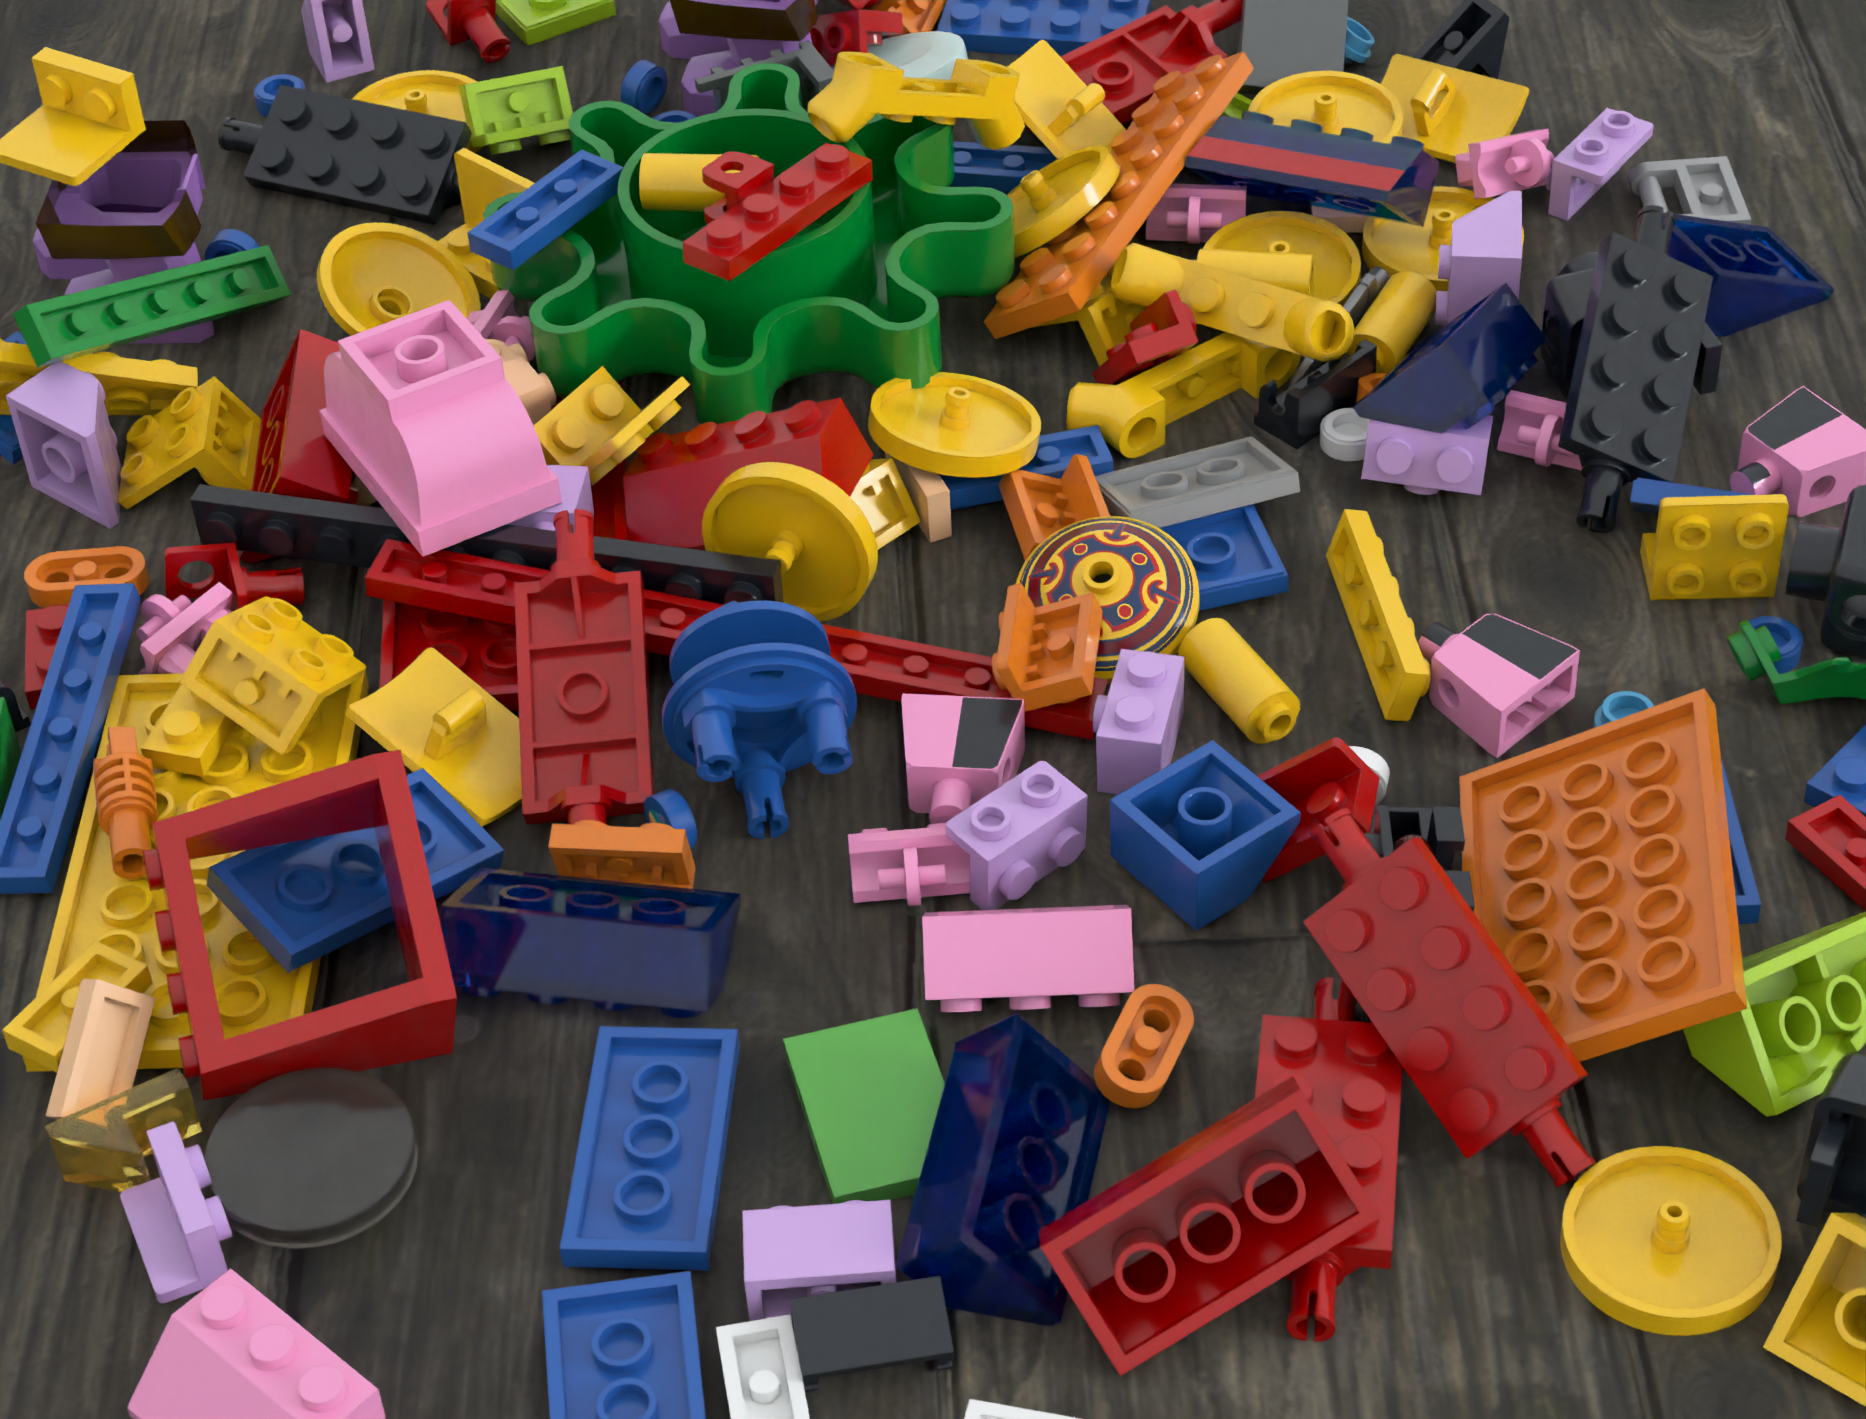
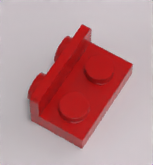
[810,9,903,67]
[1092,289,1199,385]
[1257,737,1380,883]

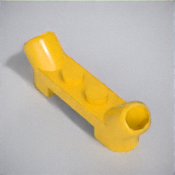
[807,52,1025,150]
[1111,243,1355,362]
[1067,332,1301,458]

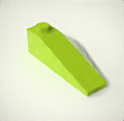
[1683,912,1866,1117]

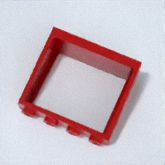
[143,749,457,1101]

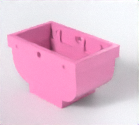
[319,300,562,557]

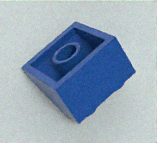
[1110,740,1301,931]

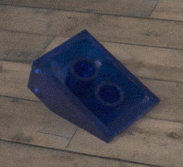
[1661,212,1835,337]

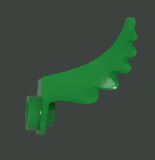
[1726,619,1866,704]

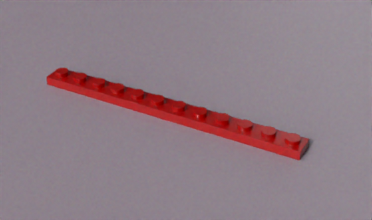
[365,539,1108,740]

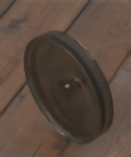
[205,1068,418,1248]

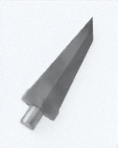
[1288,267,1390,388]

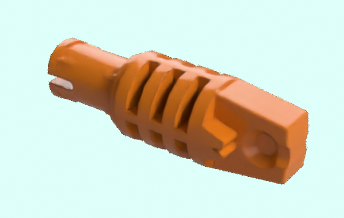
[93,727,158,879]

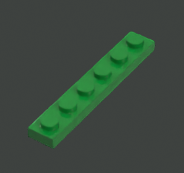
[13,245,292,367]

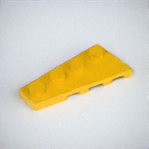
[0,339,198,415]

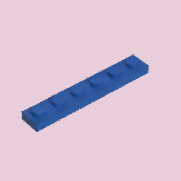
[0,583,141,894]

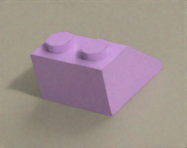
[1435,191,1522,351]
[6,361,122,529]

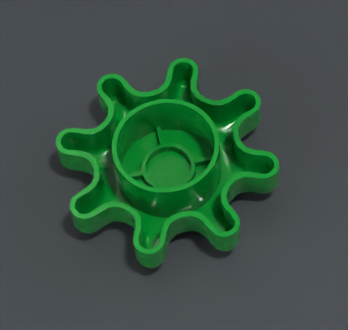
[483,63,1015,425]

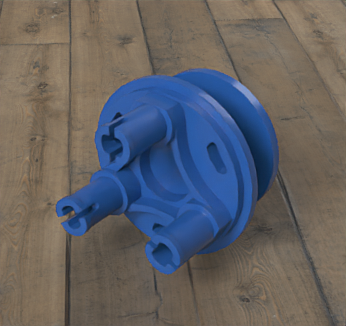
[662,601,857,839]

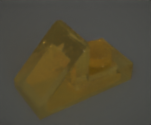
[45,1068,202,1192]

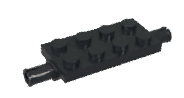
[218,85,472,225]
[1558,205,1713,533]

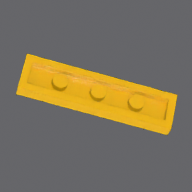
[1326,509,1431,722]

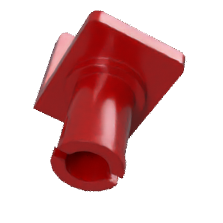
[426,0,511,63]
[164,542,304,612]

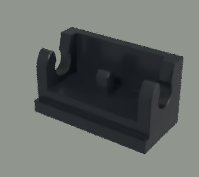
[1254,339,1377,449]
[790,1276,954,1392]

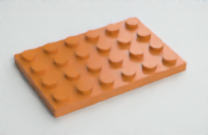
[1459,688,1747,1062]

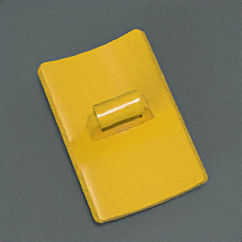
[1007,40,1126,159]
[1381,54,1529,163]
[345,647,522,827]

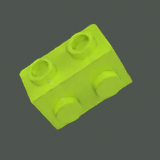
[459,66,573,155]

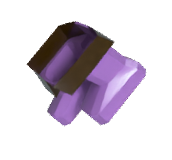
[659,0,819,117]
[33,120,215,344]

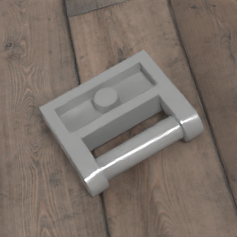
[1628,156,1751,252]

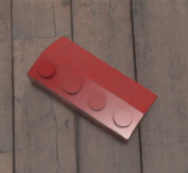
[239,329,358,564]
[623,397,874,551]
[1039,1076,1380,1376]

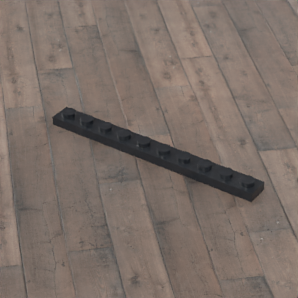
[190,484,784,605]

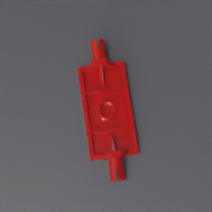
[1024,0,1243,141]
[514,509,655,825]
[1303,808,1596,1189]
[1255,977,1402,1342]

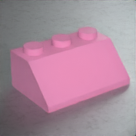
[922,905,1134,1012]
[127,1268,386,1419]

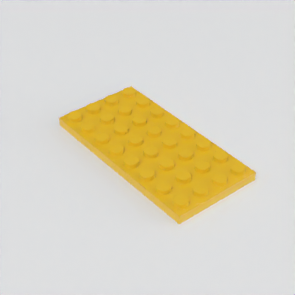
[22,669,369,1072]

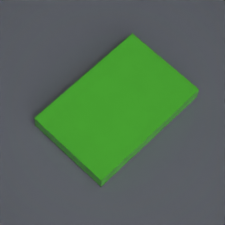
[783,1008,975,1204]

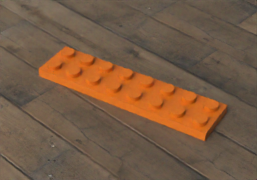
[983,51,1254,339]

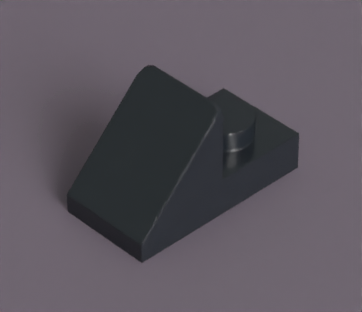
[1413,0,1510,79]

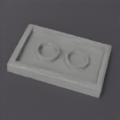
[1095,436,1300,528]

